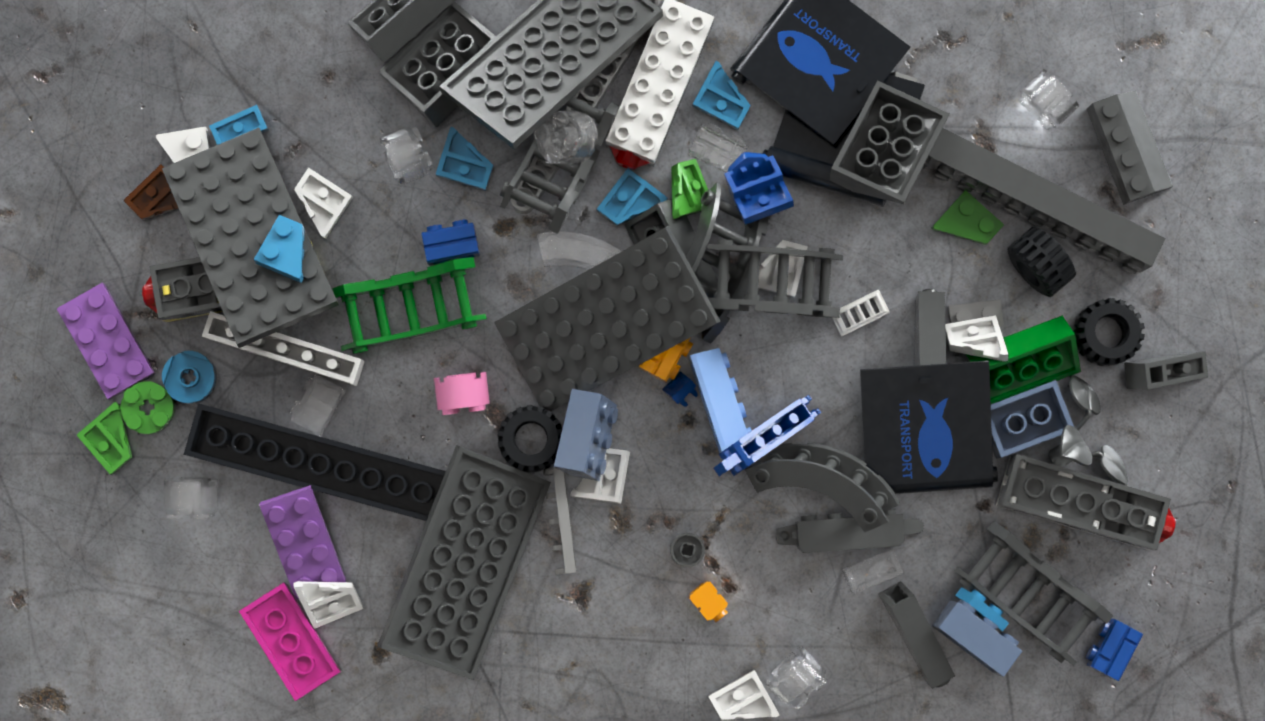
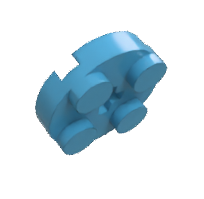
[162,351,216,404]

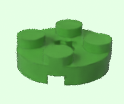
[120,381,175,434]

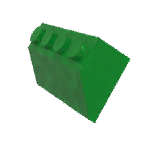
[965,315,1081,404]

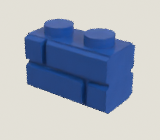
[422,220,480,266]
[1086,618,1143,681]

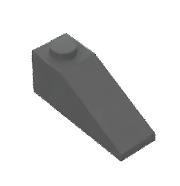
[1124,351,1208,390]

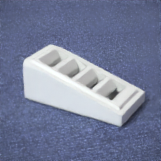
[832,289,890,337]

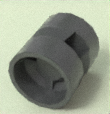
[670,533,705,567]

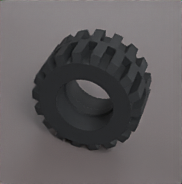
[1007,227,1076,297]
[1073,298,1145,366]
[498,405,563,472]

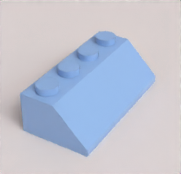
[689,348,752,453]

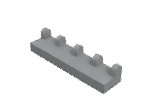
[543,468,577,575]

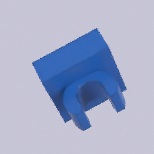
[662,371,698,407]

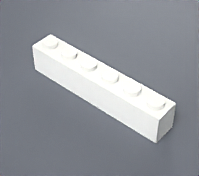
[202,311,365,386]

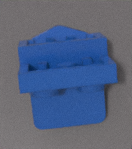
[724,152,794,225]

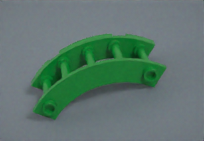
[331,257,487,354]

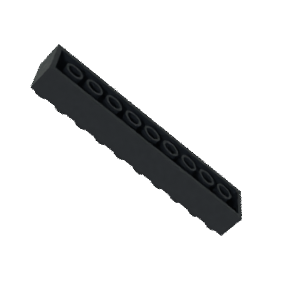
[183,403,446,521]

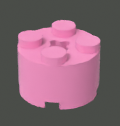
[434,372,490,415]

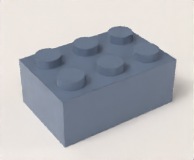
[991,380,1074,459]
[554,389,618,481]
[932,600,1023,677]

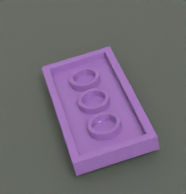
[57,283,155,400]
[259,485,346,600]

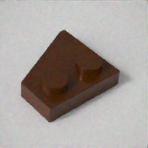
[123,164,179,220]

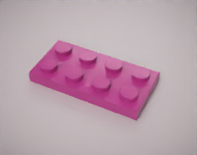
[239,582,341,701]

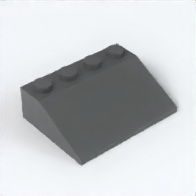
[379,2,496,127]
[829,80,950,204]

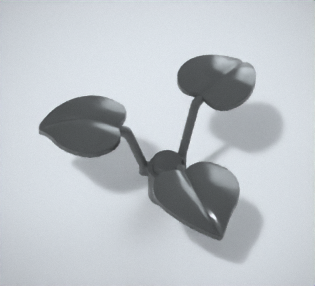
[1049,375,1128,486]

